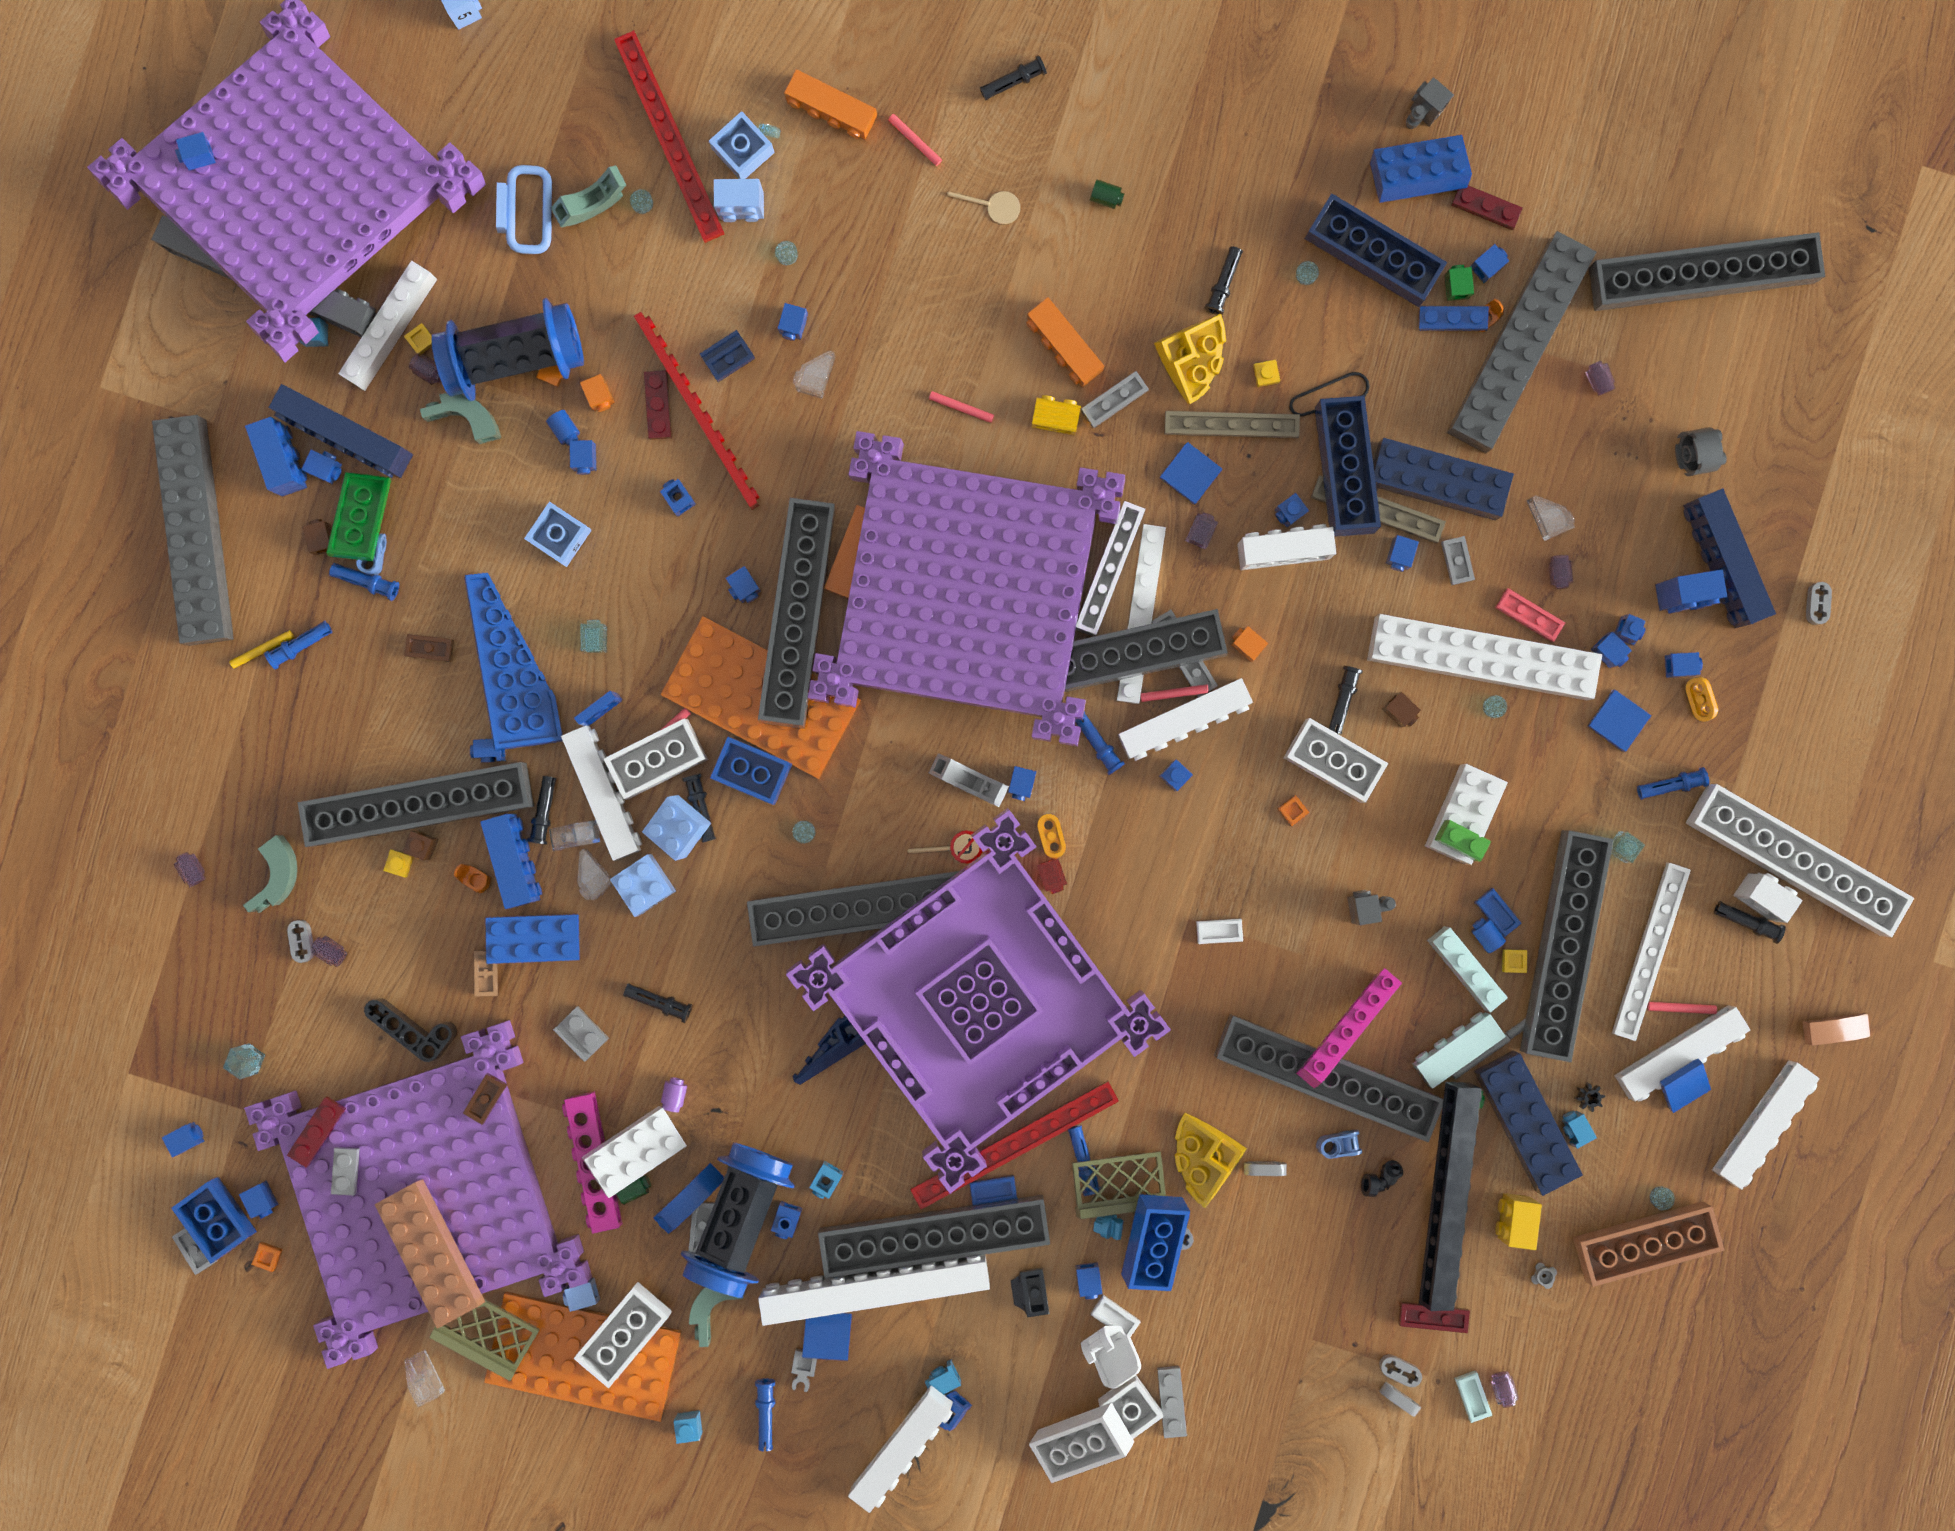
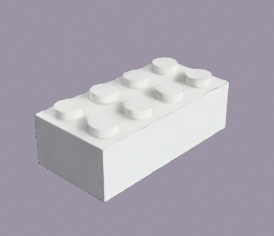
[1237,524,1336,570]
[604,718,708,800]
[1283,718,1388,803]
[1425,764,1508,865]
[582,1106,687,1198]
[574,1282,672,1388]
[1029,1403,1134,1483]

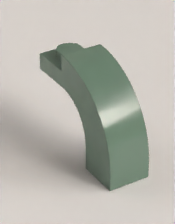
[551,166,626,227]
[420,393,501,444]
[243,835,297,913]
[689,1287,745,1347]

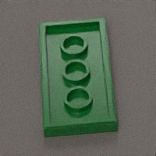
[326,472,391,561]

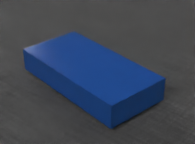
[1474,888,1522,937]
[969,1175,1017,1205]

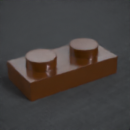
[404,634,454,662]
[463,1073,508,1125]

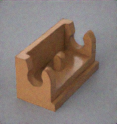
[474,950,498,997]

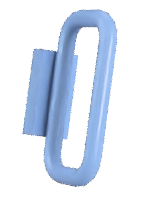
[496,165,552,254]

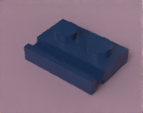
[700,330,755,382]

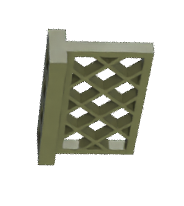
[1072,1151,1166,1219]
[429,1299,540,1381]

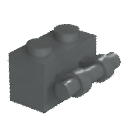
[1406,77,1454,129]
[1347,890,1396,925]

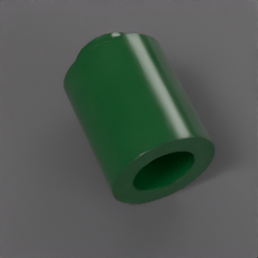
[1090,179,1125,209]
[616,1175,651,1205]

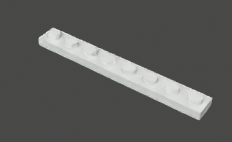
[1117,524,1166,704]
[1612,863,1691,1041]

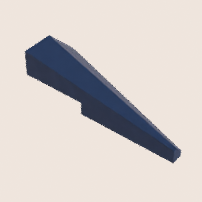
[792,1015,866,1085]

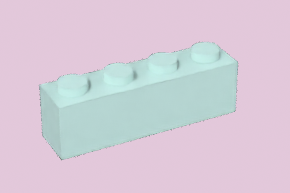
[1427,926,1508,1012]
[1412,1012,1506,1089]

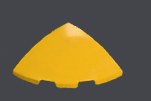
[1154,314,1226,404]
[1175,1113,1247,1208]

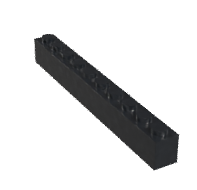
[1419,1082,1482,1311]

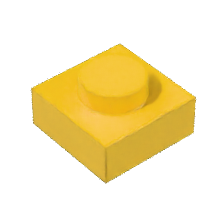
[404,323,432,356]
[1253,360,1280,387]
[383,849,414,878]
[1502,949,1527,973]

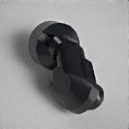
[1361,1160,1403,1197]

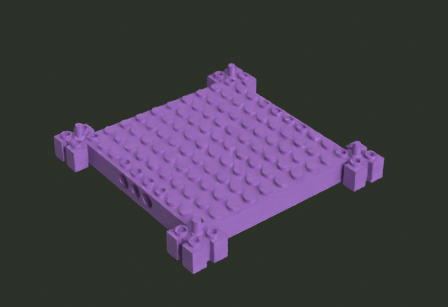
[87,0,486,362]
[807,431,1125,747]
[786,808,1171,1193]
[244,1020,592,1369]

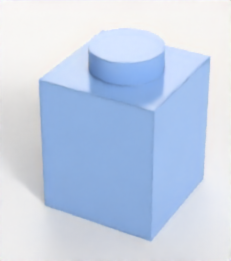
[563,1278,600,1312]

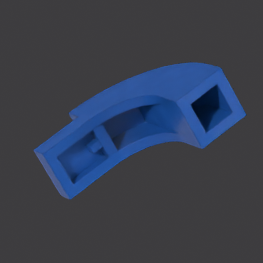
[653,1163,724,1234]

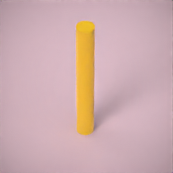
[229,630,294,669]

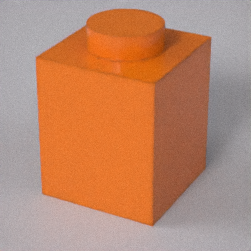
[580,374,615,412]
[1231,626,1268,662]

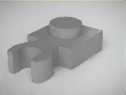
[791,1349,817,1392]

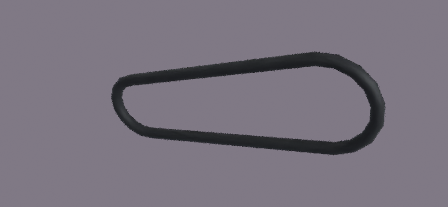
[1289,372,1370,417]

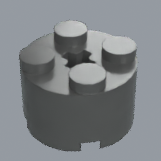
[1675,427,1727,476]

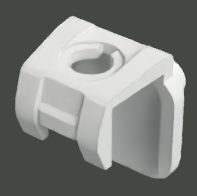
[1081,1326,1141,1389]

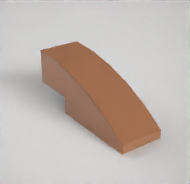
[1803,1014,1870,1046]

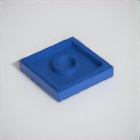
[1160,442,1222,505]
[1587,690,1652,752]
[574,691,623,726]
[1660,1059,1711,1113]
[802,1313,852,1361]

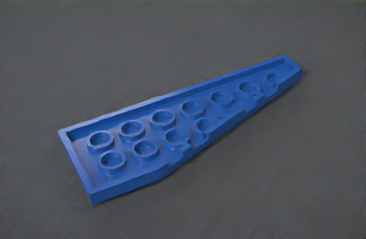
[464,573,563,751]

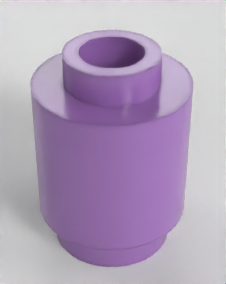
[661,1077,687,1112]

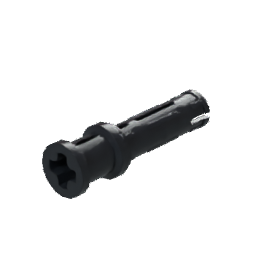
[979,55,1047,101]
[1204,246,1243,315]
[1329,665,1363,735]
[682,773,716,843]
[527,776,557,845]
[1714,901,1786,944]
[623,983,693,1023]

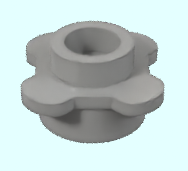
[1531,1262,1557,1289]

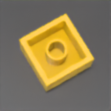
[1495,1193,1542,1250]

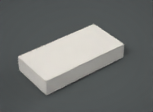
[1196,919,1243,944]
[1090,1295,1140,1337]

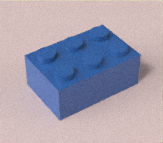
[245,417,308,497]
[1655,570,1727,614]
[710,737,792,805]
[171,1177,257,1264]

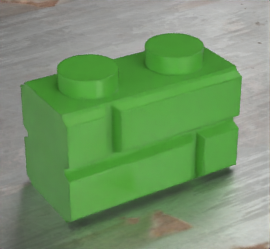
[1435,820,1491,862]

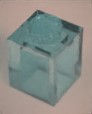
[580,620,607,653]
[1611,831,1645,863]
[223,1043,265,1080]

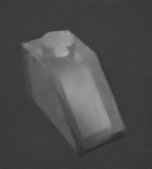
[793,351,835,399]
[1526,496,1575,541]
[549,820,600,851]
[577,849,613,901]
[404,1350,445,1407]

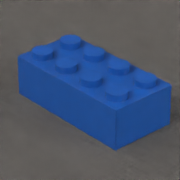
[1370,135,1472,203]
[480,814,542,909]
[485,914,580,964]
[1121,1194,1190,1291]

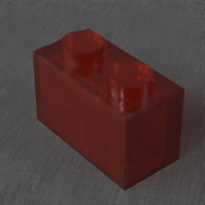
[1036,858,1067,894]

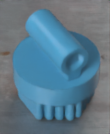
[1093,1214,1124,1240]

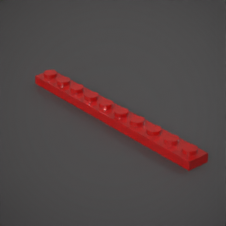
[614,30,725,243]
[634,312,760,510]
[910,1081,1119,1210]

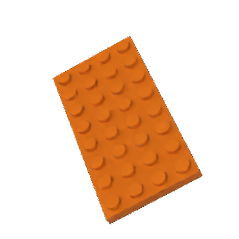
[661,616,861,779]
[484,1292,682,1422]

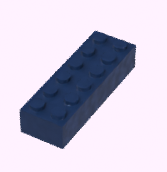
[1304,193,1447,307]
[268,384,413,478]
[1315,396,1381,537]
[1373,438,1514,521]
[1683,488,1776,628]
[1474,1050,1583,1196]

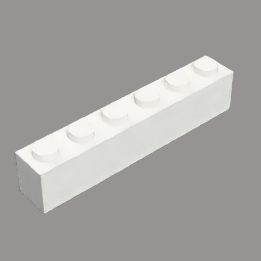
[338,261,437,391]
[1076,501,1145,637]
[1118,678,1253,761]
[561,726,642,861]
[1614,1005,1750,1101]
[1712,1060,1820,1190]
[848,1386,953,1513]

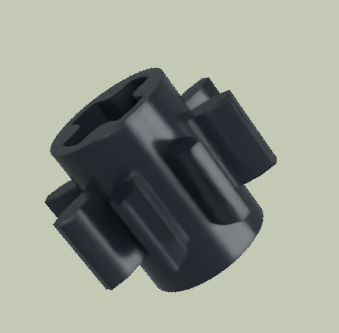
[1574,1082,1605,1112]

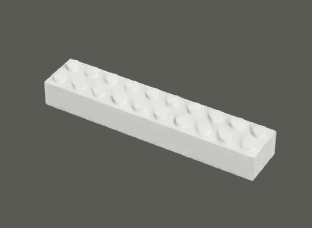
[1367,614,1602,700]
[1686,784,1914,937]
[758,1255,990,1326]

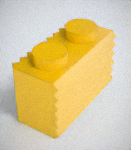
[1032,395,1081,436]

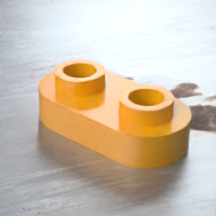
[1686,677,1718,722]
[1037,814,1066,858]

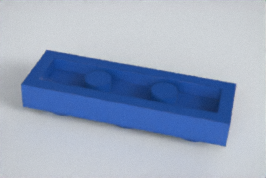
[1419,306,1489,331]

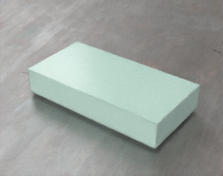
[1454,1371,1492,1423]

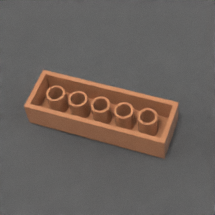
[374,1179,485,1329]
[1573,1201,1725,1287]

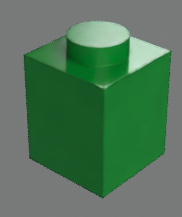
[1444,265,1474,301]

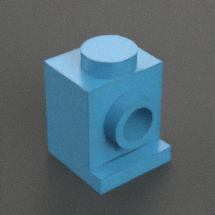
[1562,1111,1597,1149]
[809,1161,844,1199]
[925,1360,961,1395]

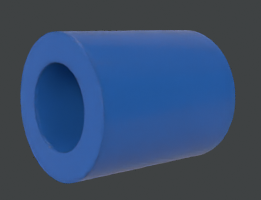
[546,410,580,446]
[1471,918,1506,954]

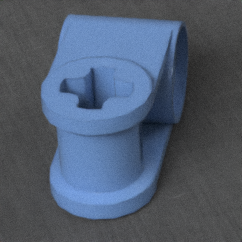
[356,533,387,576]
[1316,1130,1362,1159]

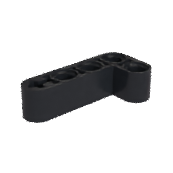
[364,998,457,1062]

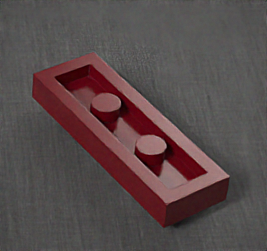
[1451,185,1523,230]
[644,370,672,440]
[287,1096,346,1168]
[1398,1302,1470,1333]

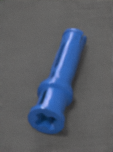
[329,563,399,601]
[264,620,333,670]
[1075,711,1125,775]
[1637,767,1709,800]
[1068,1125,1102,1196]
[755,1378,775,1451]

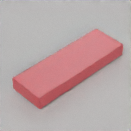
[1495,588,1565,642]

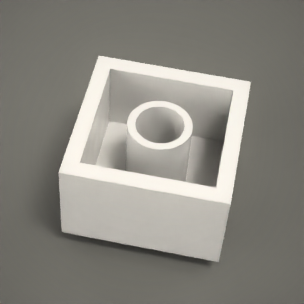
[1733,873,1803,923]
[1098,1375,1163,1439]

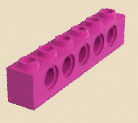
[1296,968,1402,1088]
[562,1091,623,1234]

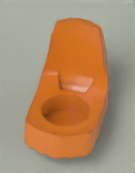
[1480,299,1504,332]
[454,864,491,894]

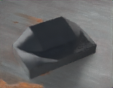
[1011,1267,1050,1318]

